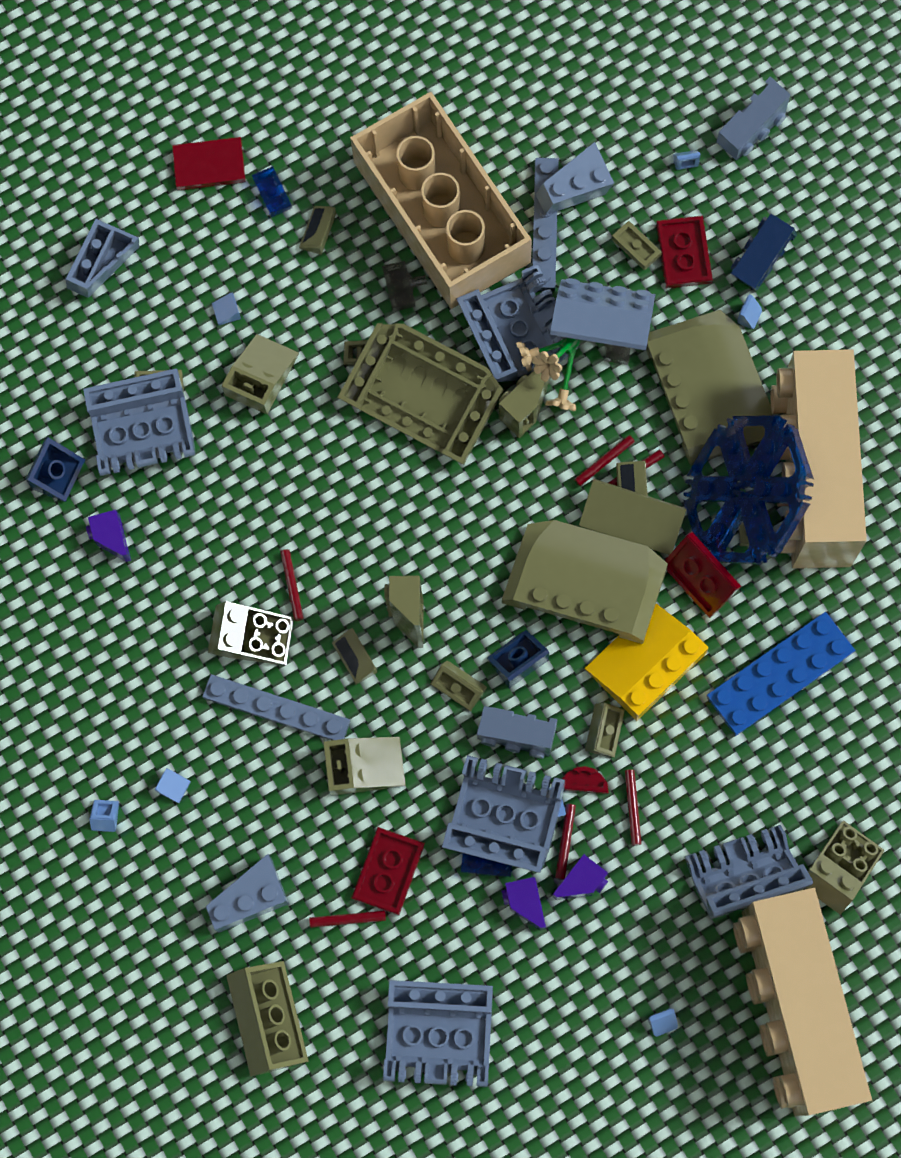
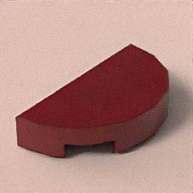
[562,766,609,794]

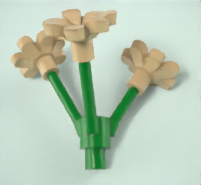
[516,337,580,411]

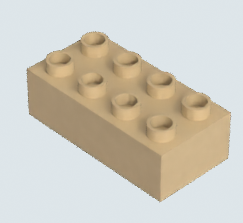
[350,92,532,309]
[771,349,867,568]
[733,888,872,1116]

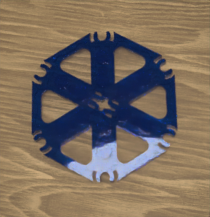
[683,415,814,565]

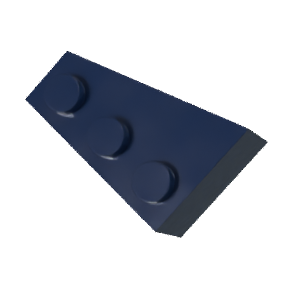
[731,214,797,292]

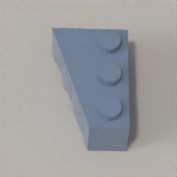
[717,76,791,160]
[536,142,614,215]
[66,219,139,298]
[477,706,557,759]
[206,854,289,933]

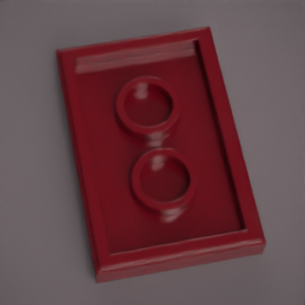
[172,137,246,191]
[656,215,713,289]
[664,532,742,618]
[352,827,425,916]

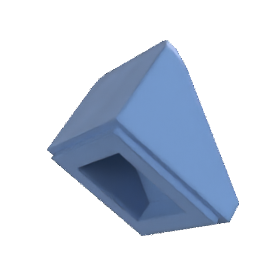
[673,150,700,170]
[212,293,241,325]
[737,294,762,329]
[155,768,191,803]
[89,800,119,832]
[648,1008,678,1037]

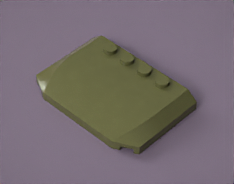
[646,310,773,466]
[338,323,504,465]
[502,520,668,644]

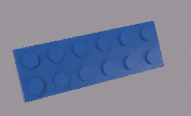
[706,611,856,736]

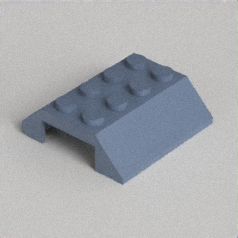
[457,265,578,382]
[550,278,655,350]
[83,369,195,476]
[442,755,565,873]
[685,825,813,919]
[383,980,493,1087]

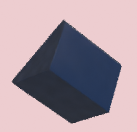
[25,437,85,502]
[487,630,549,689]

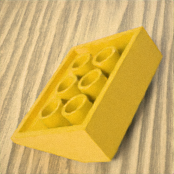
[585,604,709,721]

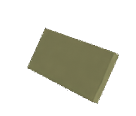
[579,479,686,555]

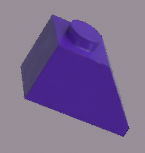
[86,509,131,562]
[552,854,609,900]
[501,877,546,930]

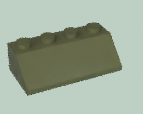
[384,576,424,648]
[226,961,308,1076]

